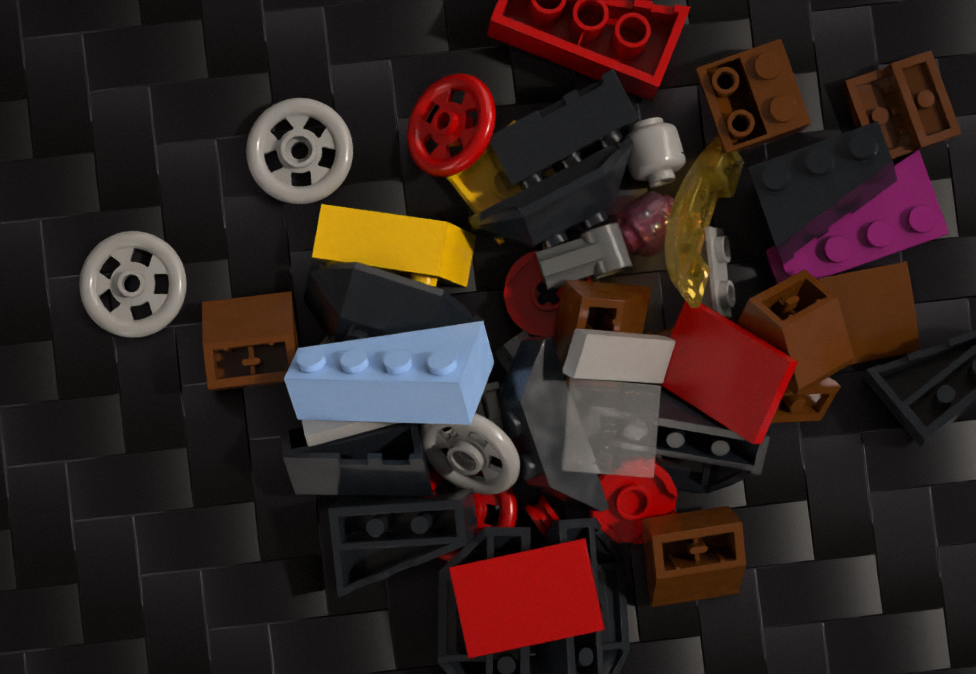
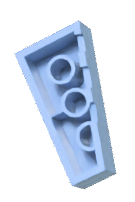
[284,321,494,425]

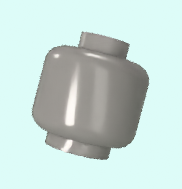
[625,117,686,187]

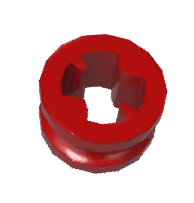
[524,495,560,538]

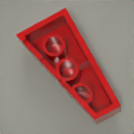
[487,0,691,102]

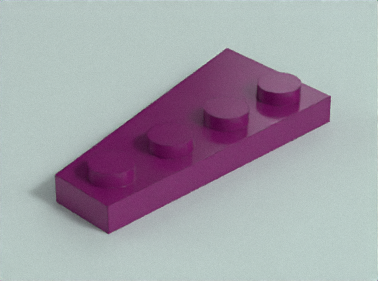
[764,150,949,284]

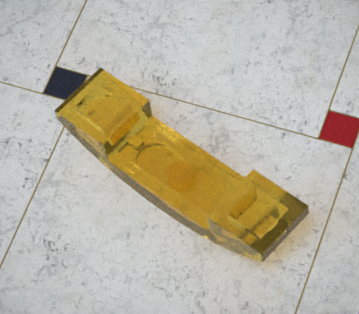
[665,135,744,308]

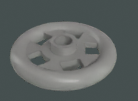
[246,98,353,204]
[79,231,187,338]
[419,413,520,495]

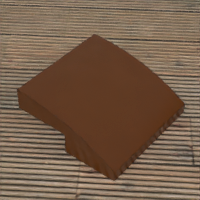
[840,50,962,160]
[817,261,920,365]

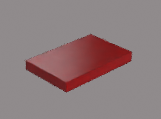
[658,299,798,444]
[449,538,605,659]

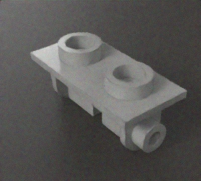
[682,227,736,318]

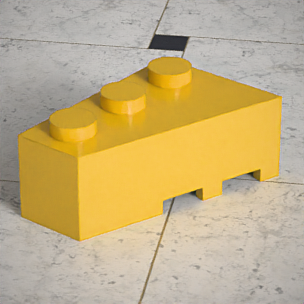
[312,204,476,288]

